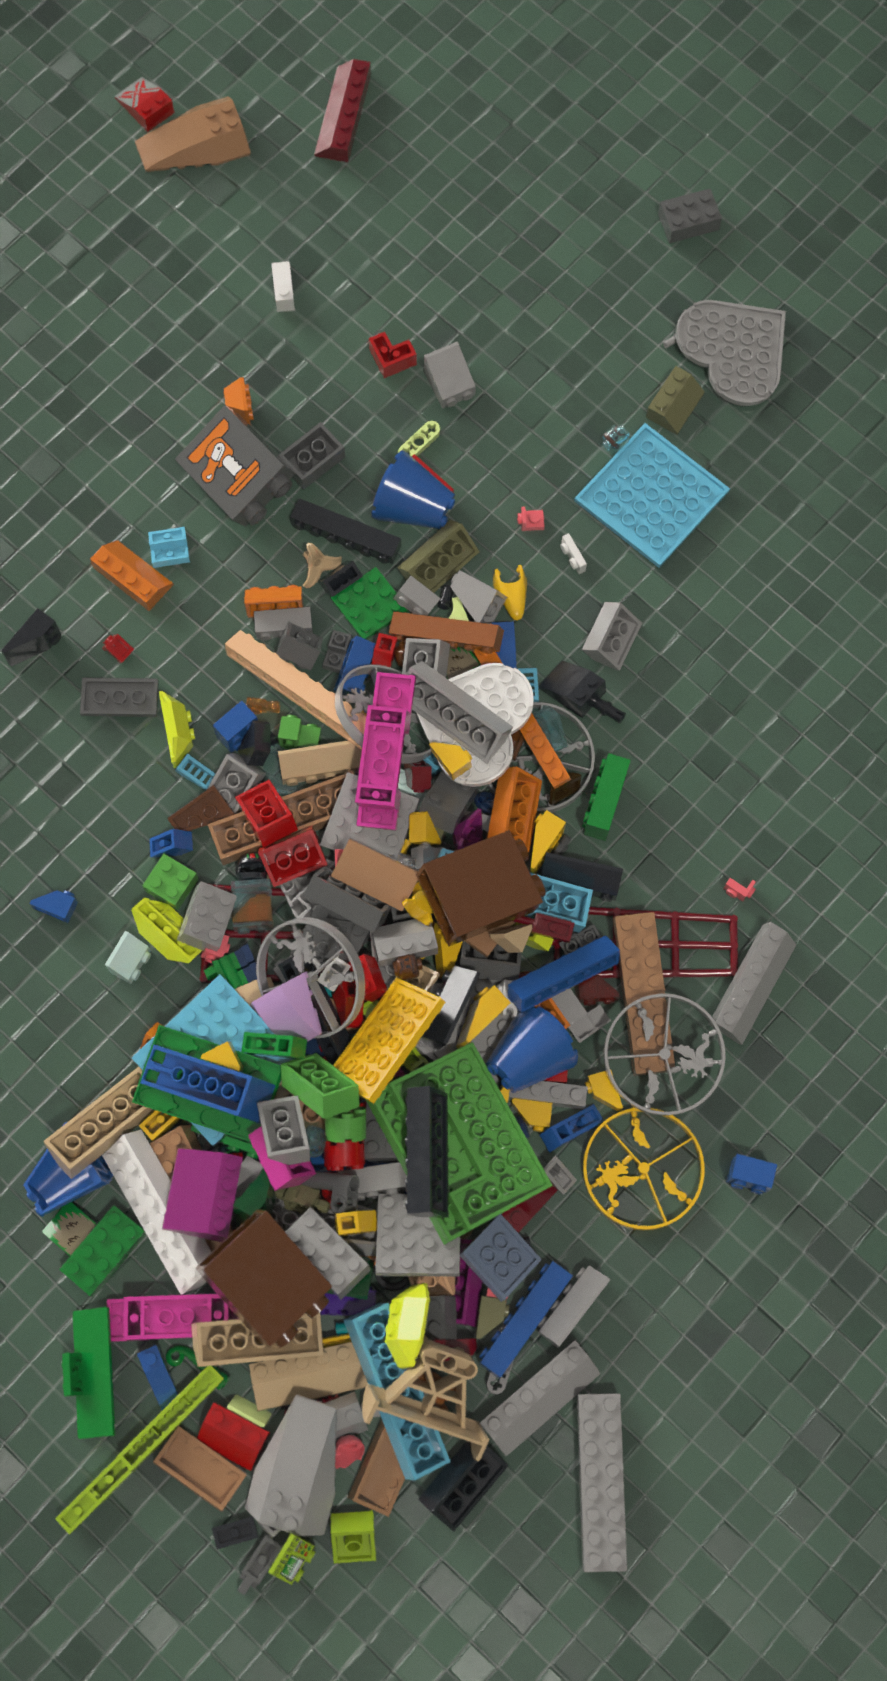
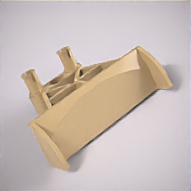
[362,1335,490,1461]

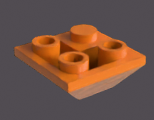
[224,377,254,426]

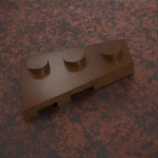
[167,785,235,831]

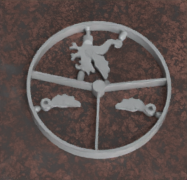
[335,665,432,763]
[487,702,595,814]
[256,917,365,1038]
[603,994,725,1116]

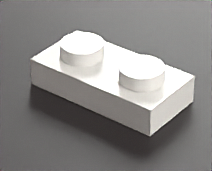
[560,533,587,574]

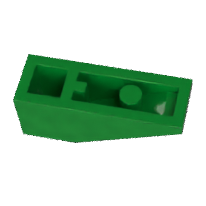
[241,1032,307,1060]

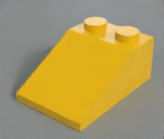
[530,810,566,874]
[456,985,511,1049]

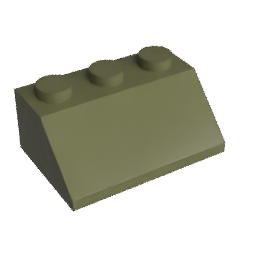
[646,366,705,435]

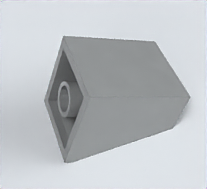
[424,342,476,409]
[451,570,507,624]

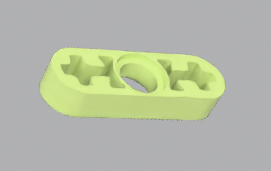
[398,421,440,456]

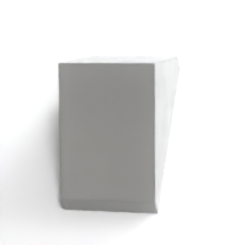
[543,1156,577,1195]

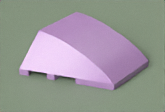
[250,971,322,1042]

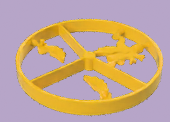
[583,1108,705,1230]

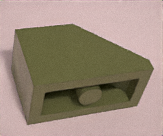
[475,1296,509,1339]

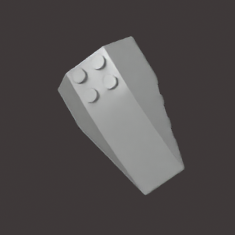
[245,1395,337,1536]

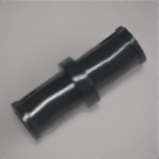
[593,698,626,723]

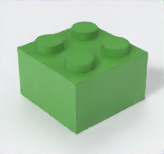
[142,854,199,911]

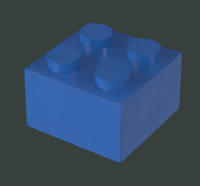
[213,701,258,753]
[726,1154,777,1195]

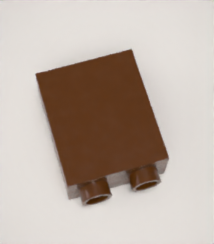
[416,830,545,947]
[195,1210,333,1348]

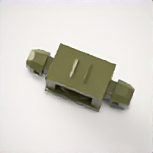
[274,1185,330,1214]

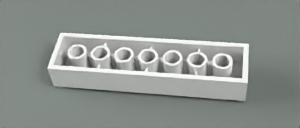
[102,1130,211,1295]

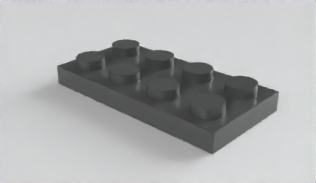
[80,678,159,717]

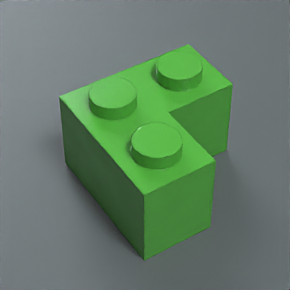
[278,715,322,750]

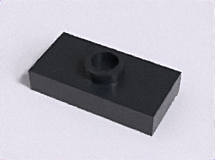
[212,1516,259,1550]

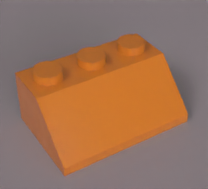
[244,585,303,618]

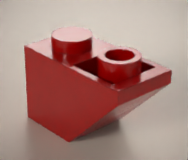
[371,633,398,668]
[333,981,364,1028]

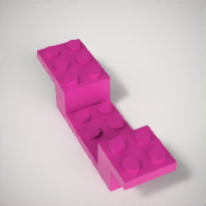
[355,672,416,831]
[107,1294,239,1342]

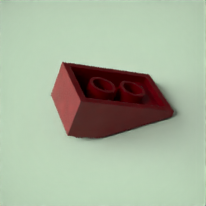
[501,1185,558,1234]

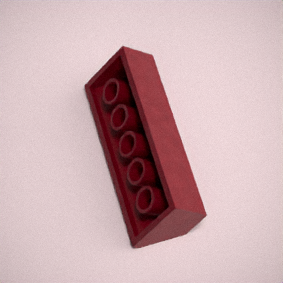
[314,59,371,163]

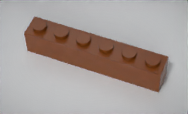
[389,612,504,654]

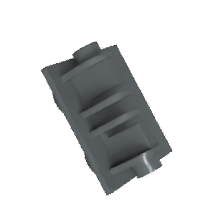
[312,917,351,961]

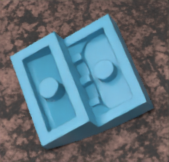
[148,527,190,568]

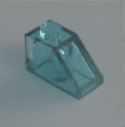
[533,706,568,752]

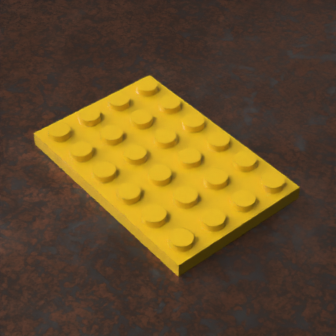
[333,977,446,1104]

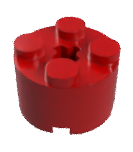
[323,1139,365,1171]

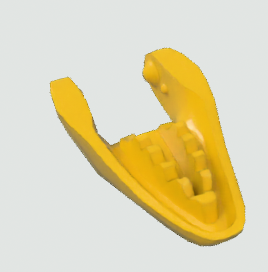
[493,565,527,620]

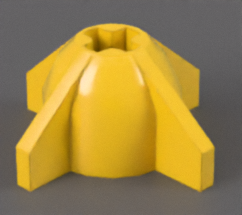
[402,882,433,926]

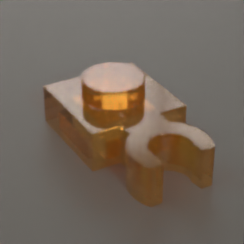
[246,697,280,714]

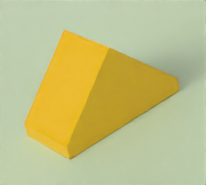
[409,811,442,845]
[201,1041,243,1071]

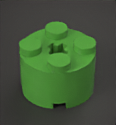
[325,1107,366,1143]

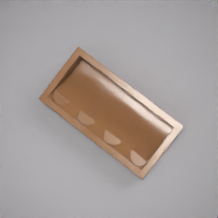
[331,839,418,911]
[347,1419,405,1517]
[153,1426,247,1513]

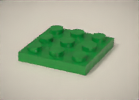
[331,567,409,640]

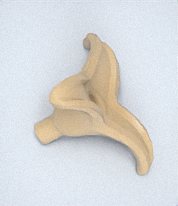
[303,543,342,588]

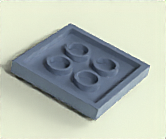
[460,1214,542,1302]

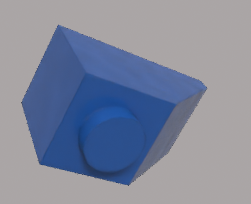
[149,829,193,858]
[29,890,78,923]

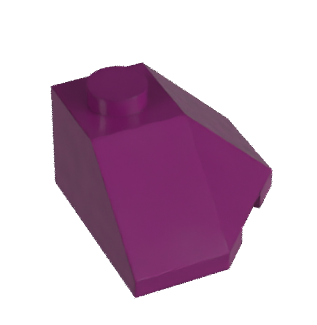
[453,808,483,851]

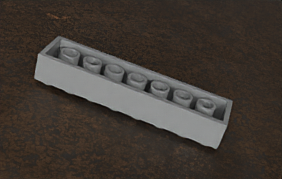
[577,1394,627,1572]

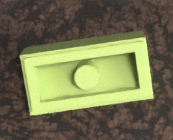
[227,1395,272,1428]

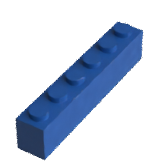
[508,935,620,1013]
[479,1261,573,1379]

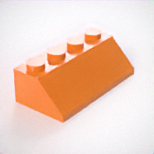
[90,540,174,611]
[487,766,542,853]

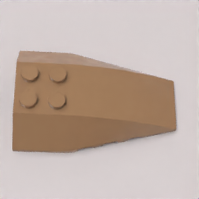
[135,96,251,172]

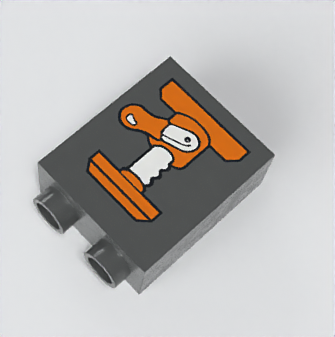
[175,405,296,527]

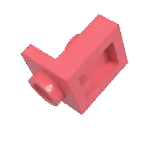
[518,507,544,531]

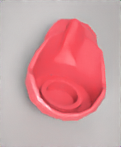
[335,1435,365,1469]

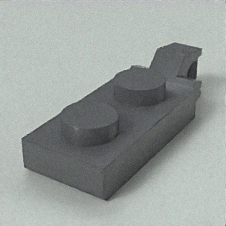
[237,1535,283,1595]

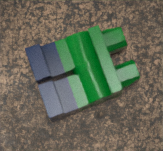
[204,944,257,989]

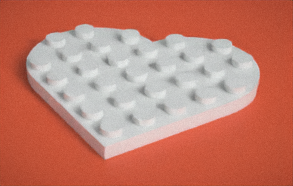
[416,663,534,787]

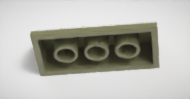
[397,520,480,593]

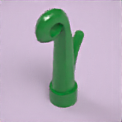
[166,1345,230,1391]

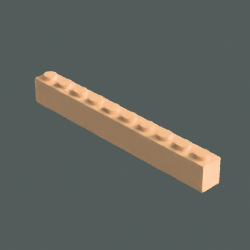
[225,630,366,750]

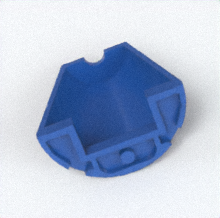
[372,450,455,529]
[485,1006,578,1093]
[24,1122,113,1217]

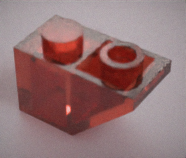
[577,975,620,1006]

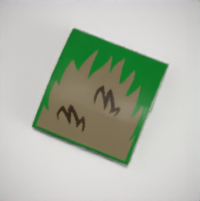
[446,647,481,679]
[42,1202,97,1256]

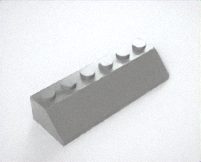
[407,661,513,764]
[708,922,797,1045]
[480,1340,601,1456]

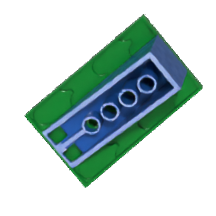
[132,1025,281,1142]

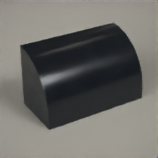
[318,560,363,597]

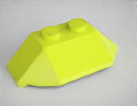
[159,691,195,768]
[131,898,202,963]
[385,1283,430,1369]

